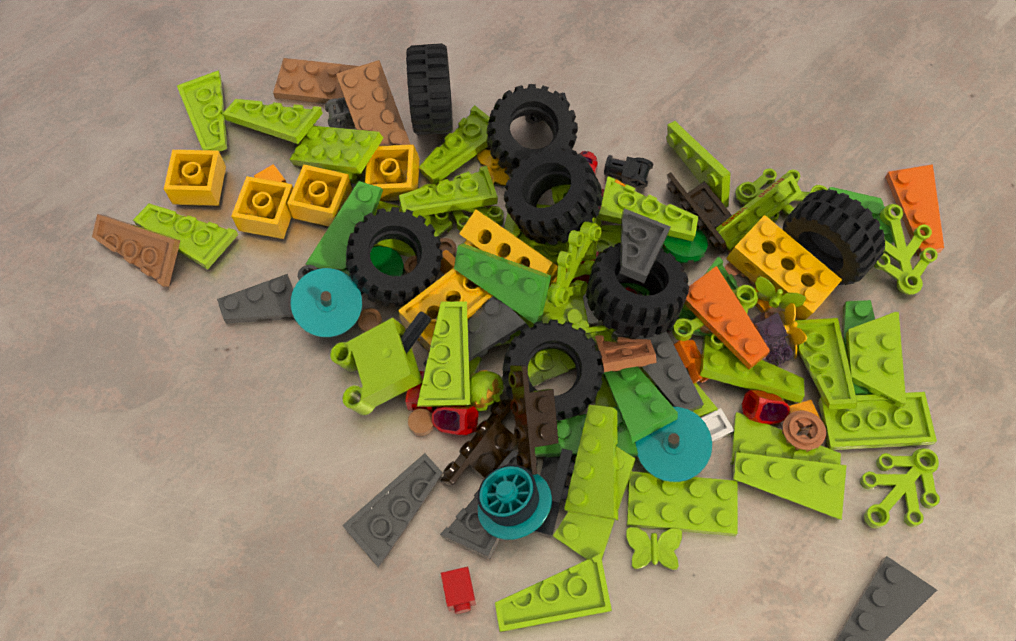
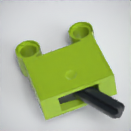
[330,311,431,415]

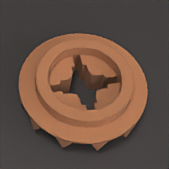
[782,411,826,452]

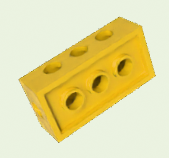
[459,210,558,289]
[726,215,842,320]
[398,268,493,353]

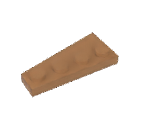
[92,214,181,287]

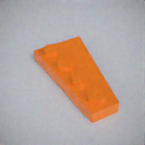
[885,164,944,256]
[684,266,770,369]

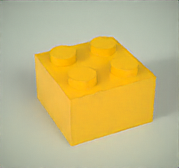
[365,145,420,201]
[164,150,226,206]
[287,164,353,227]
[231,176,293,239]

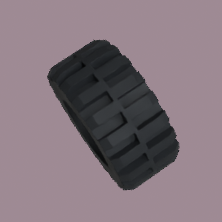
[406,43,453,135]
[486,84,578,174]
[504,147,603,245]
[783,190,885,285]
[346,207,443,307]
[586,242,689,338]
[502,319,604,421]

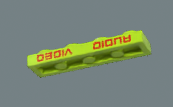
[716,173,802,250]

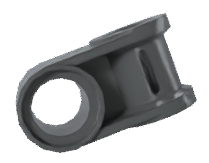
[325,97,354,128]

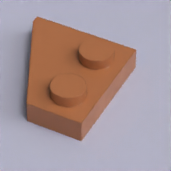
[595,335,657,372]

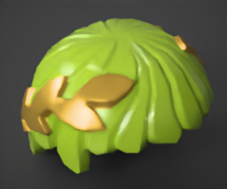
[469,370,504,411]

